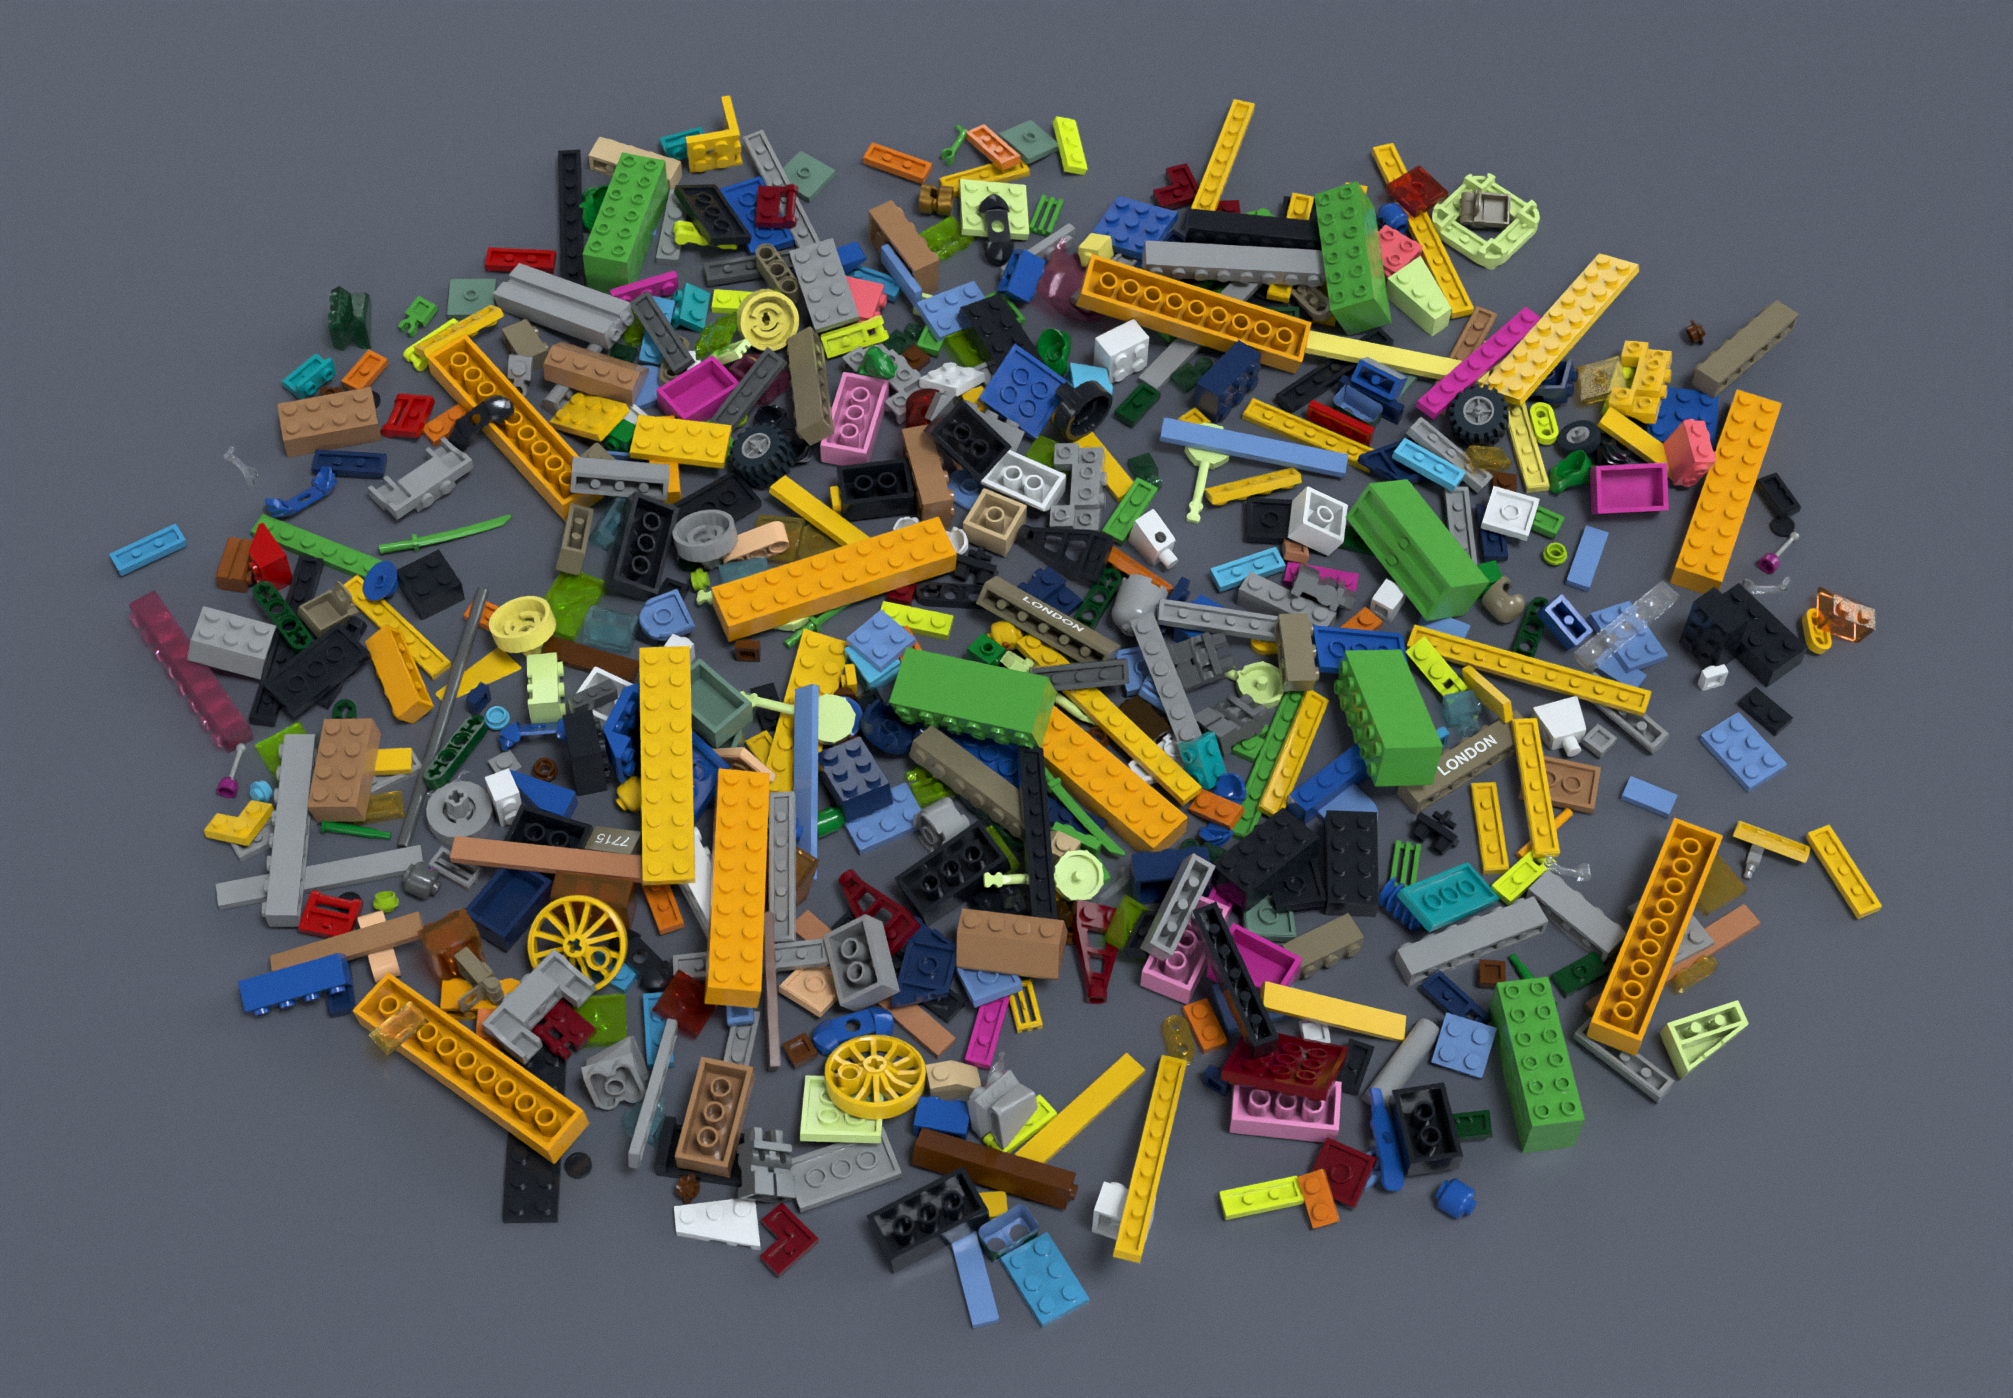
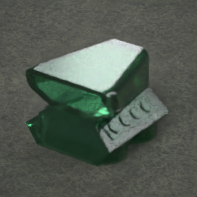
[328,286,372,351]

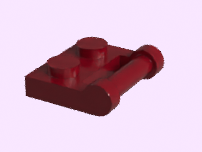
[756,184,799,228]

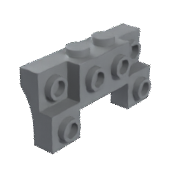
[842,342,934,424]
[368,437,474,520]
[1049,443,1107,532]
[482,949,596,1065]

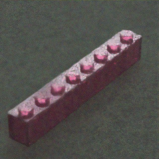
[129,590,254,754]

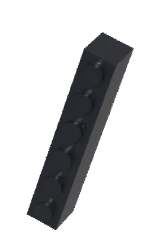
[1185,208,1322,250]
[1191,902,1279,1059]

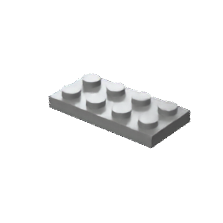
[789,238,860,334]
[791,1127,902,1213]

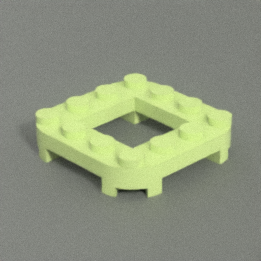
[1431,173,1540,270]

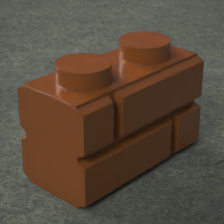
[215,537,255,593]

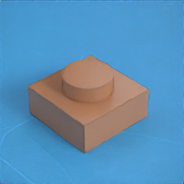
[1282,539,1309,564]

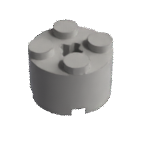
[913,797,970,853]

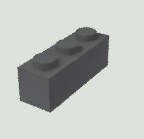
[568,679,618,713]

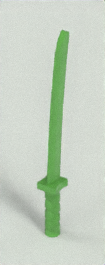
[379,514,511,554]
[784,603,852,649]
[1045,766,1125,857]

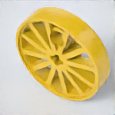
[527,895,628,991]
[825,1035,926,1120]

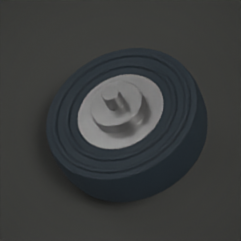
[1558,420,1601,456]

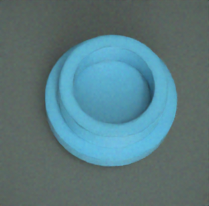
[485,706,510,730]
[250,780,273,803]

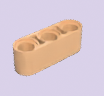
[722,521,790,570]
[357,910,401,983]

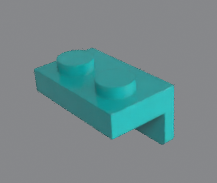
[659,127,710,160]
[671,282,710,333]
[282,353,336,400]
[1178,731,1227,789]

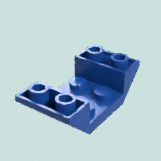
[603,682,640,784]

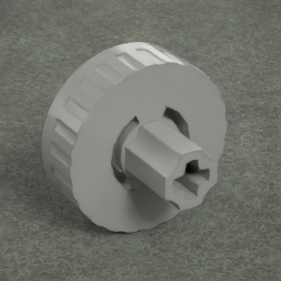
[672,510,738,569]
[426,781,494,847]

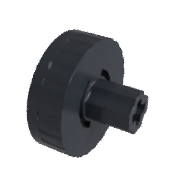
[1054,380,1113,440]

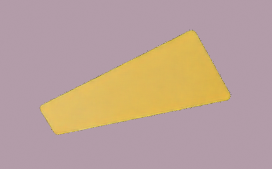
[435,647,521,701]

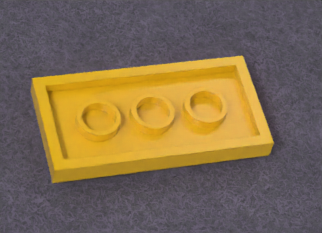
[630,415,732,469]

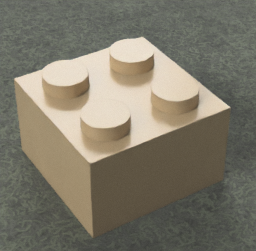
[963,488,1027,557]

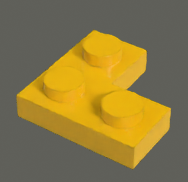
[203,800,274,846]

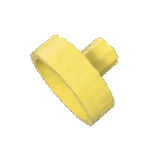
[736,289,799,351]
[489,596,556,657]

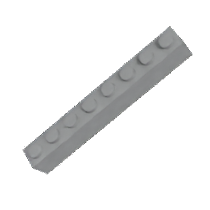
[1142,240,1326,287]
[262,734,318,927]

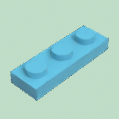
[1392,438,1466,492]
[1210,547,1286,593]

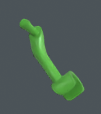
[941,124,967,166]

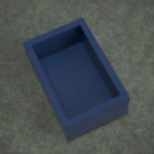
[1194,340,1261,425]
[818,737,893,822]
[1129,846,1213,906]
[463,868,555,952]

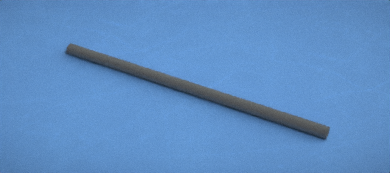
[397,587,489,849]

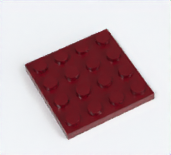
[1221,1033,1349,1101]

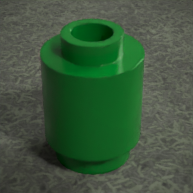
[817,807,845,839]

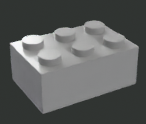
[187,606,276,680]
[823,914,900,1012]

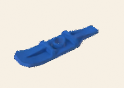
[1369,1087,1404,1191]

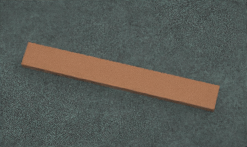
[450,836,643,883]
[1584,904,1761,1018]
[796,910,956,1059]

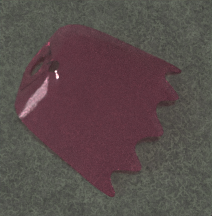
[1038,237,1105,322]

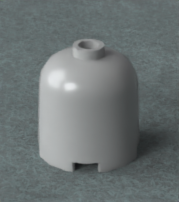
[1112,574,1168,636]

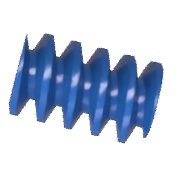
[1379,877,1423,932]

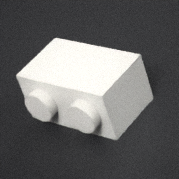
[485,768,522,827]

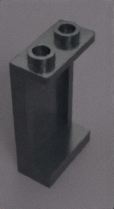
[655,1116,765,1187]

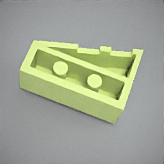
[1386,256,1452,337]
[527,652,566,729]
[1659,1000,1749,1080]

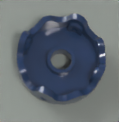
[860,699,926,754]

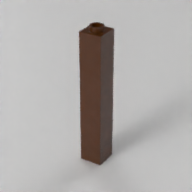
[911,1127,1078,1210]

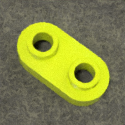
[1529,402,1559,445]

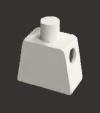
[1128,509,1179,569]
[1530,696,1586,757]

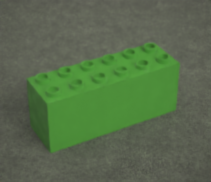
[582,152,669,294]
[1314,181,1392,336]
[1345,479,1490,621]
[889,647,1057,749]
[1334,649,1443,787]
[1488,977,1585,1153]

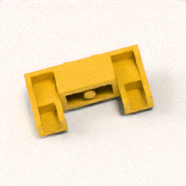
[1608,340,1672,424]

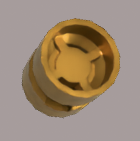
[919,183,954,216]

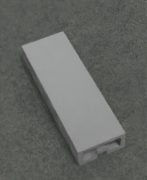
[493,263,635,349]

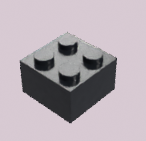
[397,549,465,621]

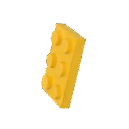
[549,391,630,442]

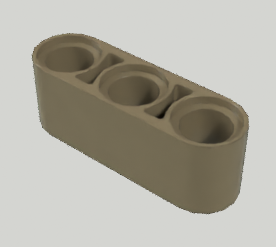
[756,243,799,305]

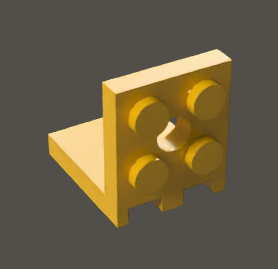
[686,95,742,173]

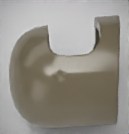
[1481,576,1525,623]

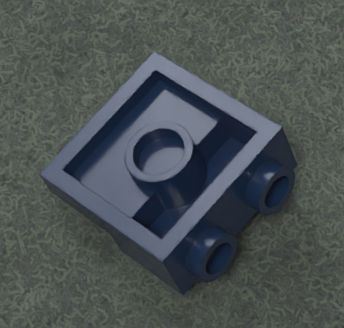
[1530,359,1578,403]
[1017,566,1083,616]

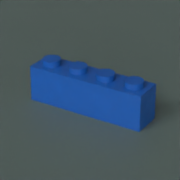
[1286,743,1369,825]
[238,953,353,1016]

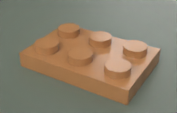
[1518,755,1601,814]

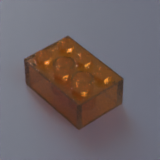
[550,870,637,931]
[417,907,487,992]

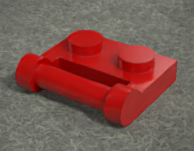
[380,393,435,438]
[298,890,363,938]

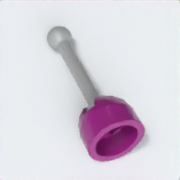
[1758,532,1799,574]
[216,743,246,798]

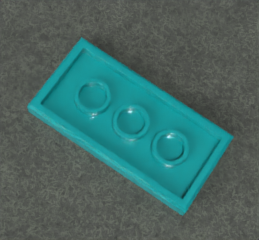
[1397,862,1500,932]

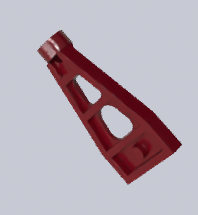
[838,869,921,958]
[1072,899,1123,1004]

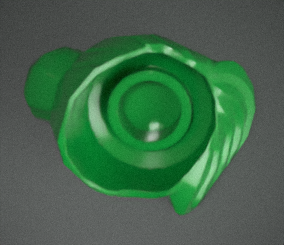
[579,185,609,231]
[1037,328,1071,376]
[857,345,898,379]
[1549,450,1596,494]

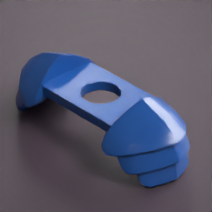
[265,466,337,518]
[499,719,567,751]
[1199,773,1246,849]
[812,1007,894,1055]

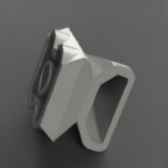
[581,1035,649,1110]
[967,1069,1038,1150]

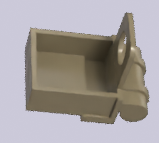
[1459,189,1511,229]
[297,581,360,638]
[454,946,504,1012]

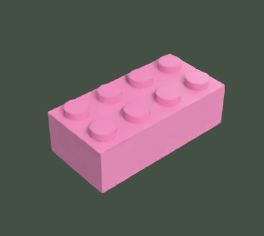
[820,372,889,466]
[1140,896,1230,1005]
[1229,1081,1342,1143]

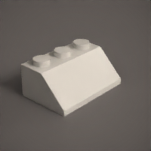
[981,450,1066,512]

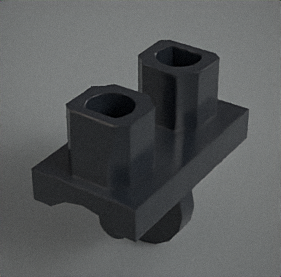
[954,545,999,585]
[1412,810,1460,855]

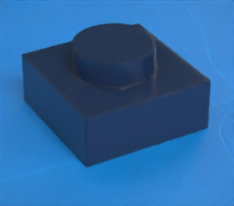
[466,682,491,715]
[1203,1064,1231,1097]

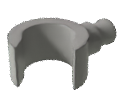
[1743,844,1765,880]

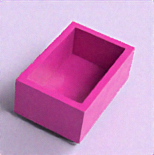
[656,355,739,422]
[1590,463,1669,514]
[1206,923,1302,995]

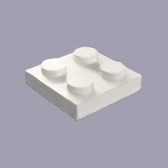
[919,362,985,396]
[1481,486,1540,541]

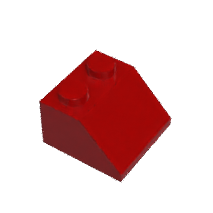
[248,522,293,596]

